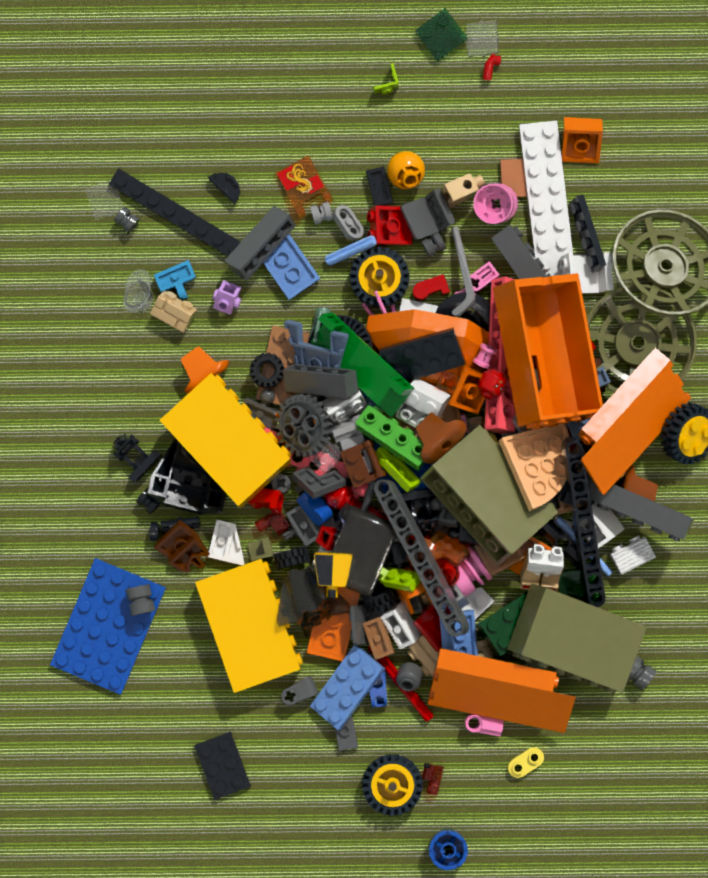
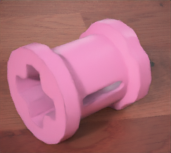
[473,343,497,369]

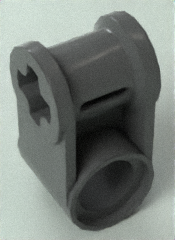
[281,676,319,705]

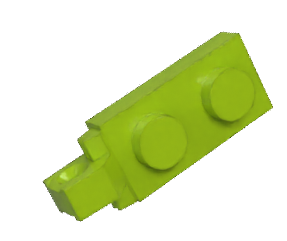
[375,446,422,492]
[373,567,421,592]

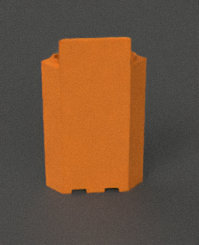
[578,348,691,495]
[427,648,576,733]

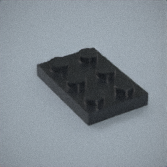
[194,731,251,800]

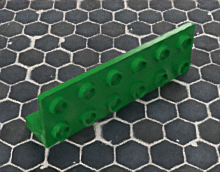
[311,313,414,417]

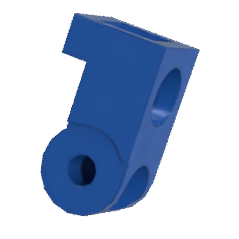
[296,492,333,526]
[370,670,387,708]

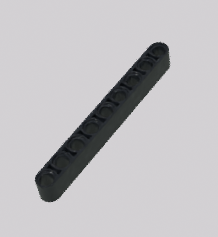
[562,437,606,607]

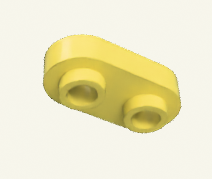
[508,747,544,778]

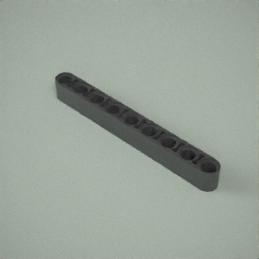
[374,480,469,637]

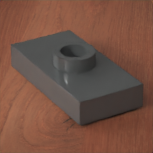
[335,715,358,751]

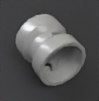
[310,201,333,225]

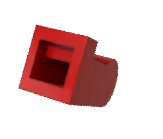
[412,274,450,301]
[248,489,284,514]
[315,526,338,551]

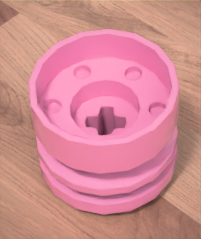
[473,183,518,224]
[443,546,492,597]

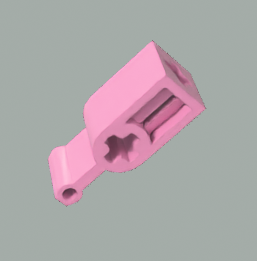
[455,261,500,294]

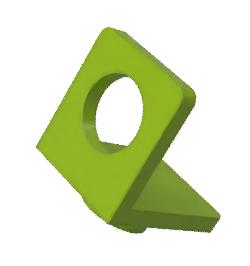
[373,63,399,94]

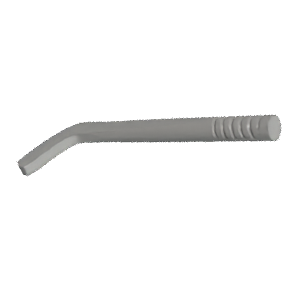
[451,227,475,317]

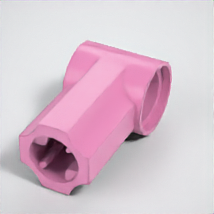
[464,713,504,737]

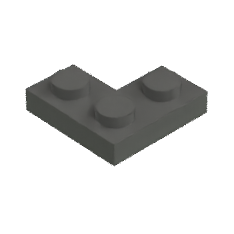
[292,466,346,499]

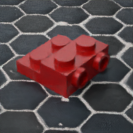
[367,206,412,246]
[413,603,452,652]

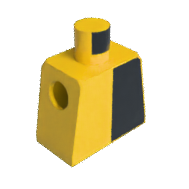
[314,552,353,598]

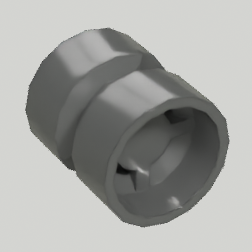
[125,584,155,616]
[628,656,657,691]

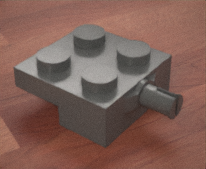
[283,505,338,547]

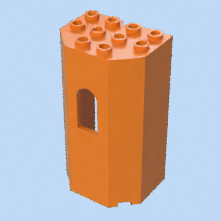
[493,273,603,430]

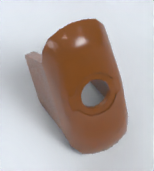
[416,412,467,464]
[621,465,658,502]

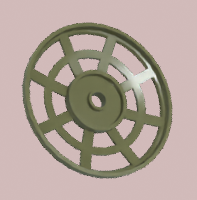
[611,209,708,317]
[587,284,697,393]

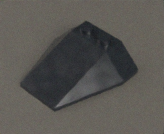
[147,438,226,515]

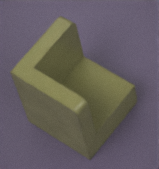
[247,537,273,562]

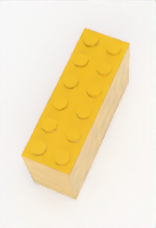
[160,373,292,509]
[195,559,304,693]

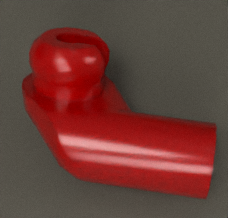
[482,54,501,80]

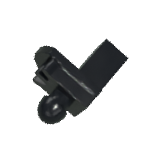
[448,524,480,546]

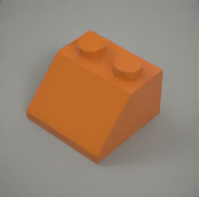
[561,117,603,164]
[449,367,485,414]

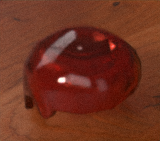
[431,557,460,588]

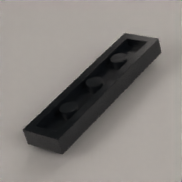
[569,195,606,273]

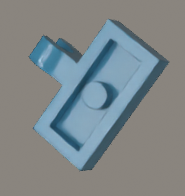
[154,260,197,300]

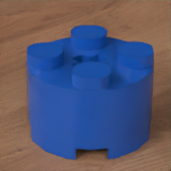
[428,829,468,870]

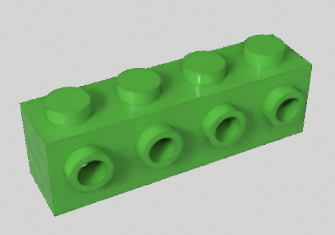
[355,405,425,472]

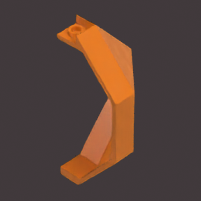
[366,309,489,392]

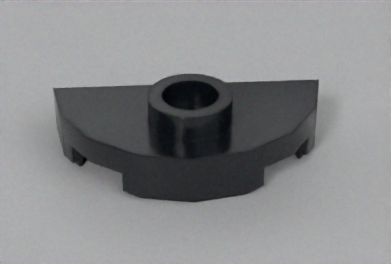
[208,173,240,205]

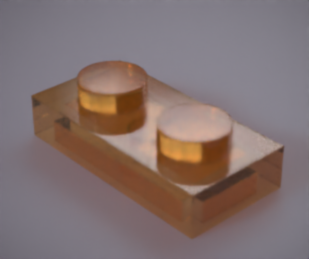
[430,530,470,567]

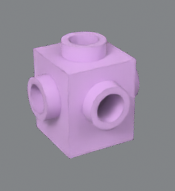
[212,280,241,315]

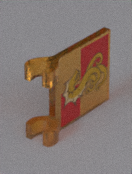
[275,155,333,218]

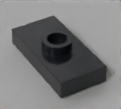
[366,166,393,206]

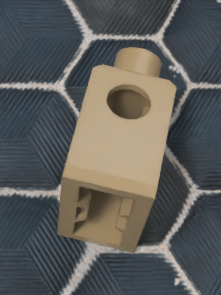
[441,173,485,209]

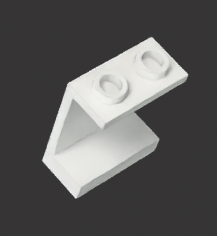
[560,252,614,294]

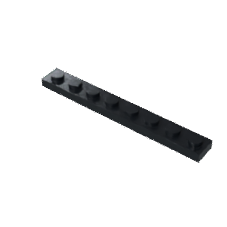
[109,168,240,257]

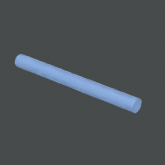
[555,516,613,577]

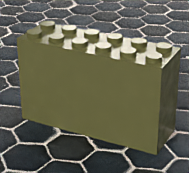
[420,425,558,566]
[507,583,647,694]

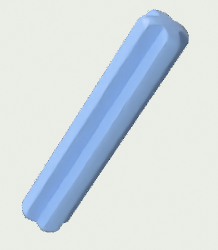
[325,235,377,266]

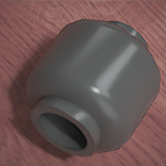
[396,662,423,691]

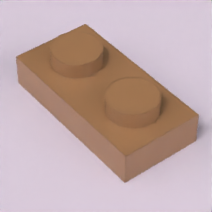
[362,617,395,660]

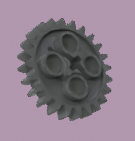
[275,394,333,457]

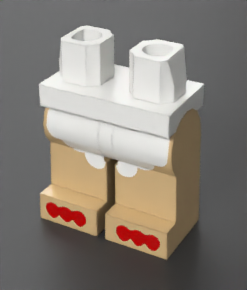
[520,544,564,592]

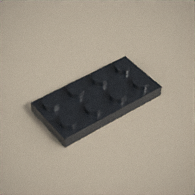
[379,327,466,381]

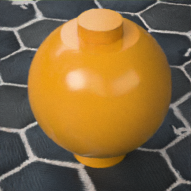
[387,151,425,189]

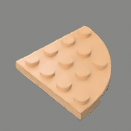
[499,424,570,511]

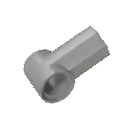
[330,414,365,444]

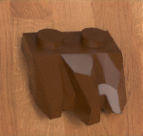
[154,520,210,573]

